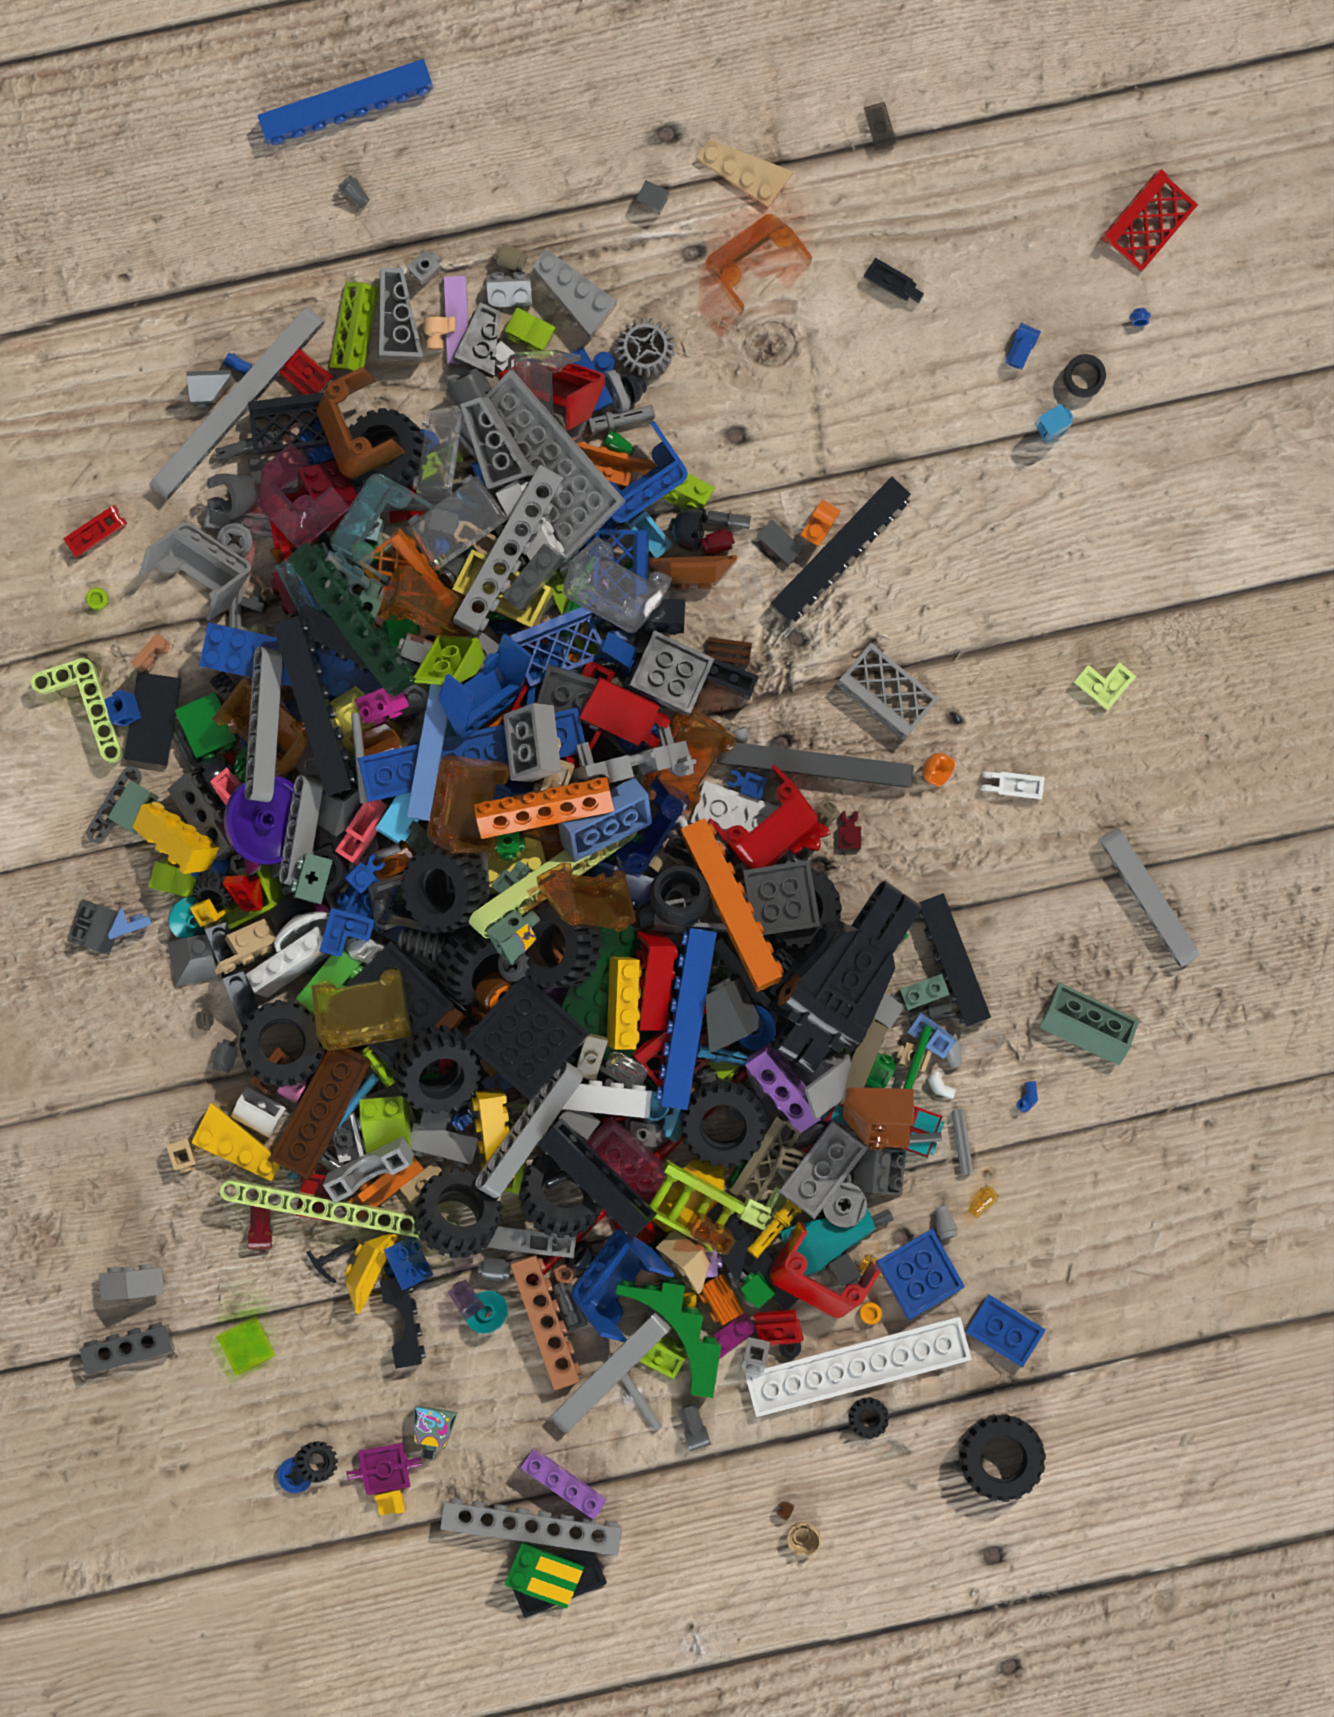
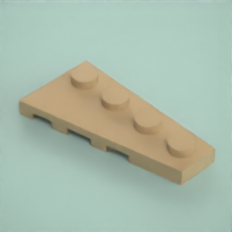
[697,139,794,208]

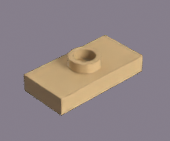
[400,1161,443,1206]

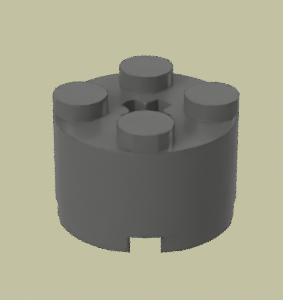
[445,369,492,418]

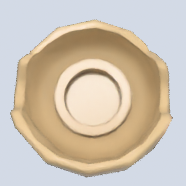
[786,1522,821,1557]

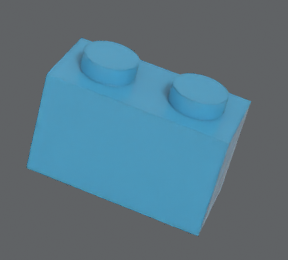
[1035,403,1073,443]

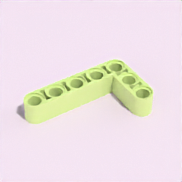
[31,658,123,763]

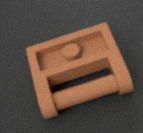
[131,635,170,673]

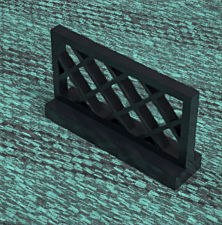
[248,392,330,455]
[678,934,773,1012]

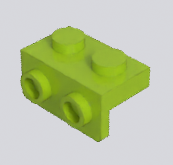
[661,473,715,509]

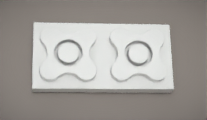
[690,781,779,832]

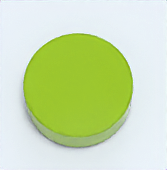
[86,587,109,610]

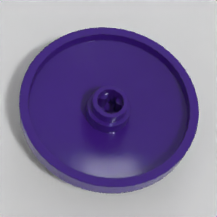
[224,775,294,864]

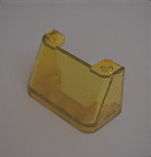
[311,969,411,1050]

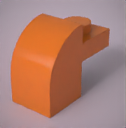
[800,499,841,547]

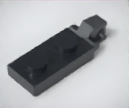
[864,258,924,303]

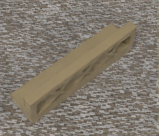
[839,1018,888,1105]
[730,1115,802,1202]

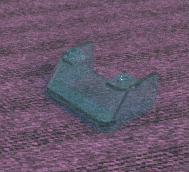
[330,474,434,581]

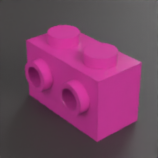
[355,681,409,725]

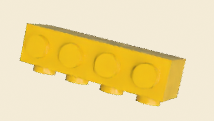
[607,957,642,1049]

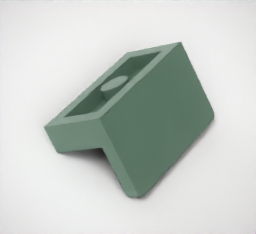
[108,781,159,835]

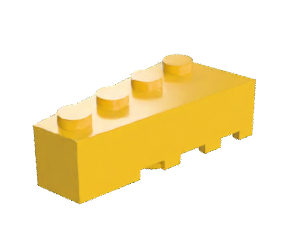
[132,802,219,874]
[472,1087,515,1178]
[191,1102,281,1182]

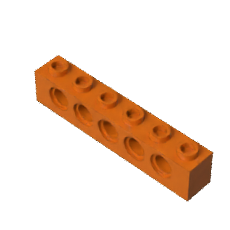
[474,777,614,839]

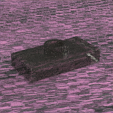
[863,102,897,151]

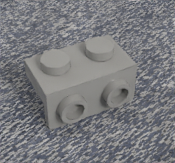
[487,271,532,308]

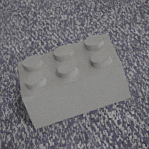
[503,703,561,782]

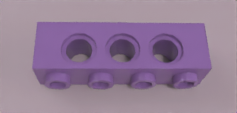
[745,1042,823,1133]
[520,1448,607,1520]

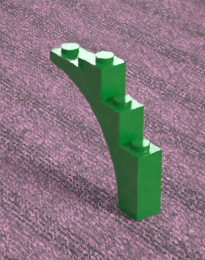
[615,1277,721,1398]

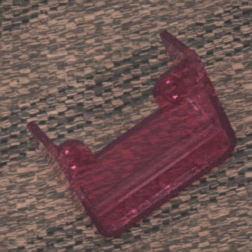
[258,443,349,548]

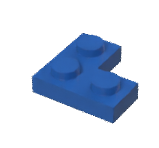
[319,908,375,957]

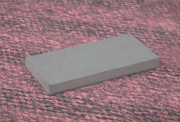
[779,1121,868,1220]

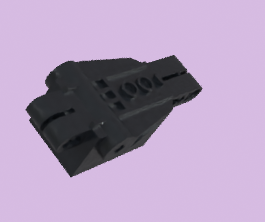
[769,881,921,1074]

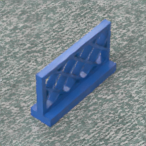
[592,529,649,618]
[510,605,603,688]

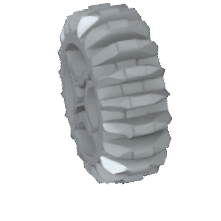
[616,317,675,377]

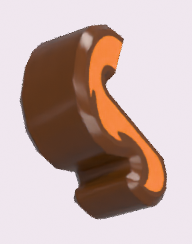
[472,971,515,1022]

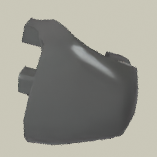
[207,473,261,520]

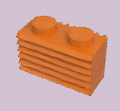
[698,1273,745,1326]

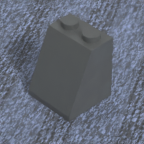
[705,977,763,1053]

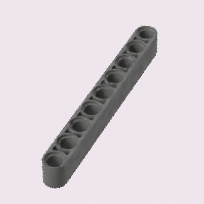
[716,741,914,788]

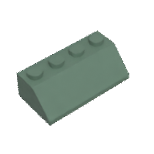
[1040,982,1139,1066]

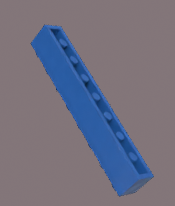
[257,59,433,145]
[655,927,717,1110]

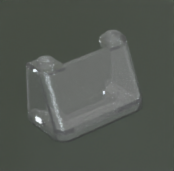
[406,474,509,572]
[563,537,672,633]

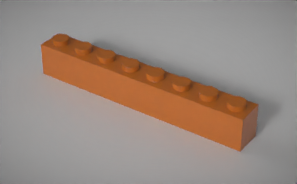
[680,818,784,992]

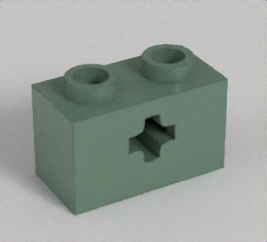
[290,853,333,904]
[899,974,950,1011]

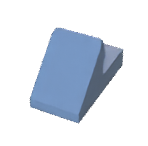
[106,906,152,939]

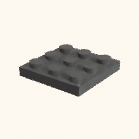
[628,630,714,717]
[743,860,820,935]

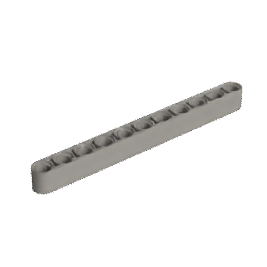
[149,306,325,500]

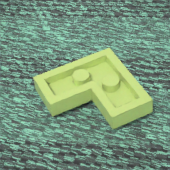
[1073,662,1136,711]
[737,1186,787,1237]

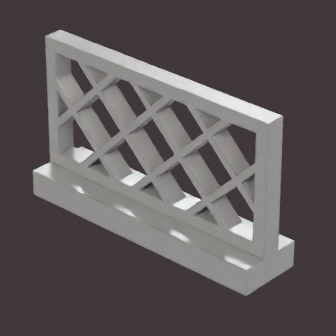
[836,643,938,741]

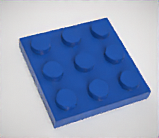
[875,1228,965,1320]

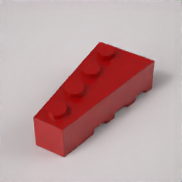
[636,931,678,1031]

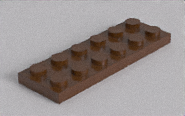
[269,1041,372,1180]

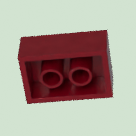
[298,460,362,533]

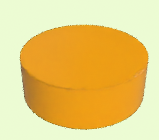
[859,1302,882,1325]

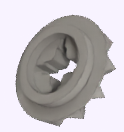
[217,522,253,556]

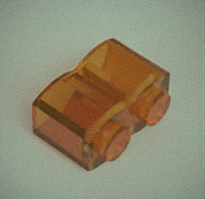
[687,1212,736,1255]

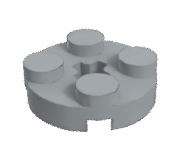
[823,1182,867,1228]

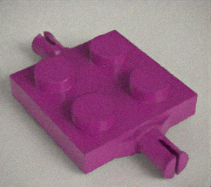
[346,1442,423,1495]

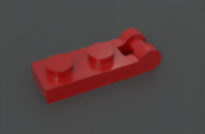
[63,505,127,558]

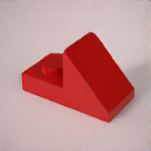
[223,875,263,911]

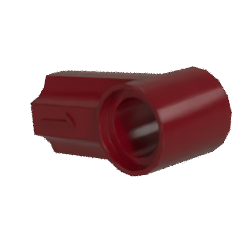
[248,1206,272,1250]

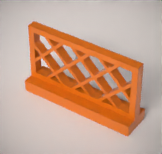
[357,528,455,627]

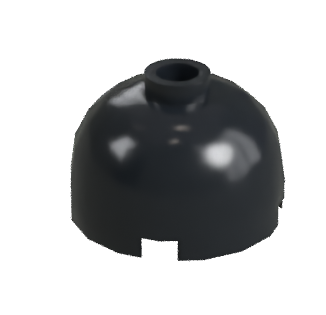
[669,507,707,552]
[194,757,235,803]

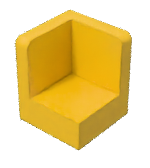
[190,899,229,927]
[374,1489,406,1516]

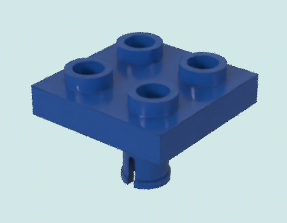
[384,1237,433,1291]

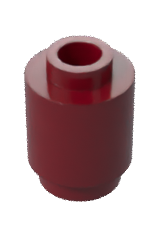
[701,528,735,556]

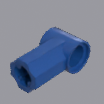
[1005,322,1041,370]

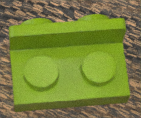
[639,1335,687,1379]

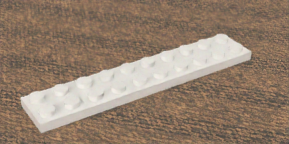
[745,1316,972,1417]

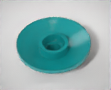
[168,897,205,939]
[465,1291,508,1334]

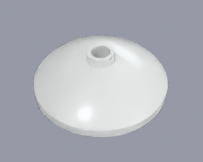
[274,912,329,952]

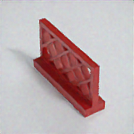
[1100,169,1198,272]
[632,1002,732,1087]

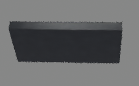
[124,672,182,766]
[513,1549,607,1618]

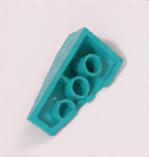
[780,1208,876,1276]

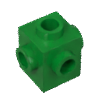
[493,831,525,861]

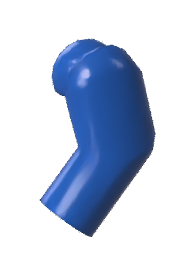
[1016,1081,1038,1112]

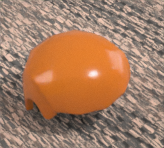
[922,753,955,787]

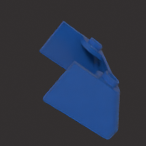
[609,421,688,523]
[439,634,532,738]
[572,1230,675,1343]

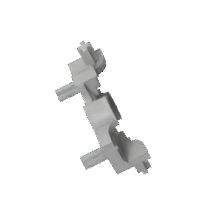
[571,725,696,784]

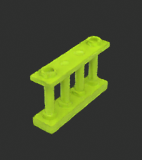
[649,1160,745,1253]

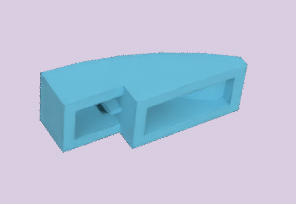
[624,510,673,558]

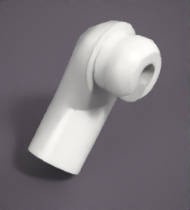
[928,1070,956,1099]

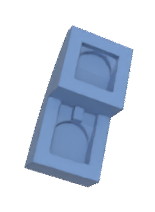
[907,1013,956,1059]

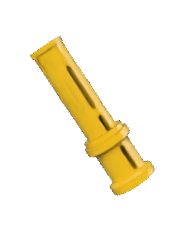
[747,1199,803,1259]

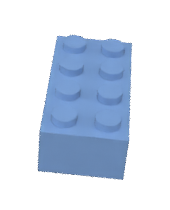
[558,778,652,862]

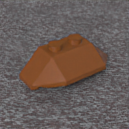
[649,555,737,590]

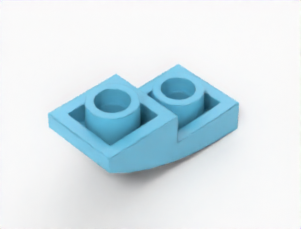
[663,1107,684,1143]

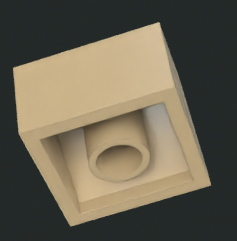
[656,1229,710,1294]

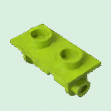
[360,1046,395,1088]

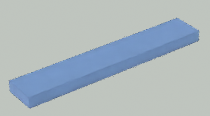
[406,684,448,821]

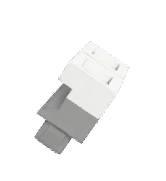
[344,931,387,963]

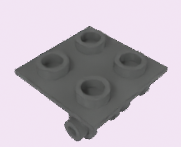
[67,899,117,955]

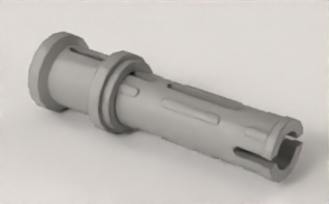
[588,404,655,436]

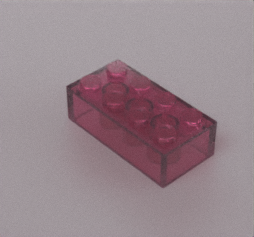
[586,1116,677,1205]

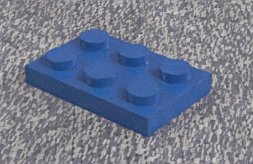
[965,1294,1046,1368]

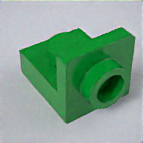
[866,1052,897,1088]

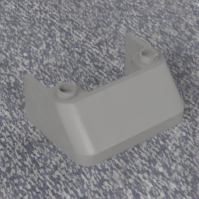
[139,523,251,621]
[746,1048,851,1120]

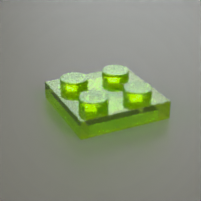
[216,1315,276,1376]

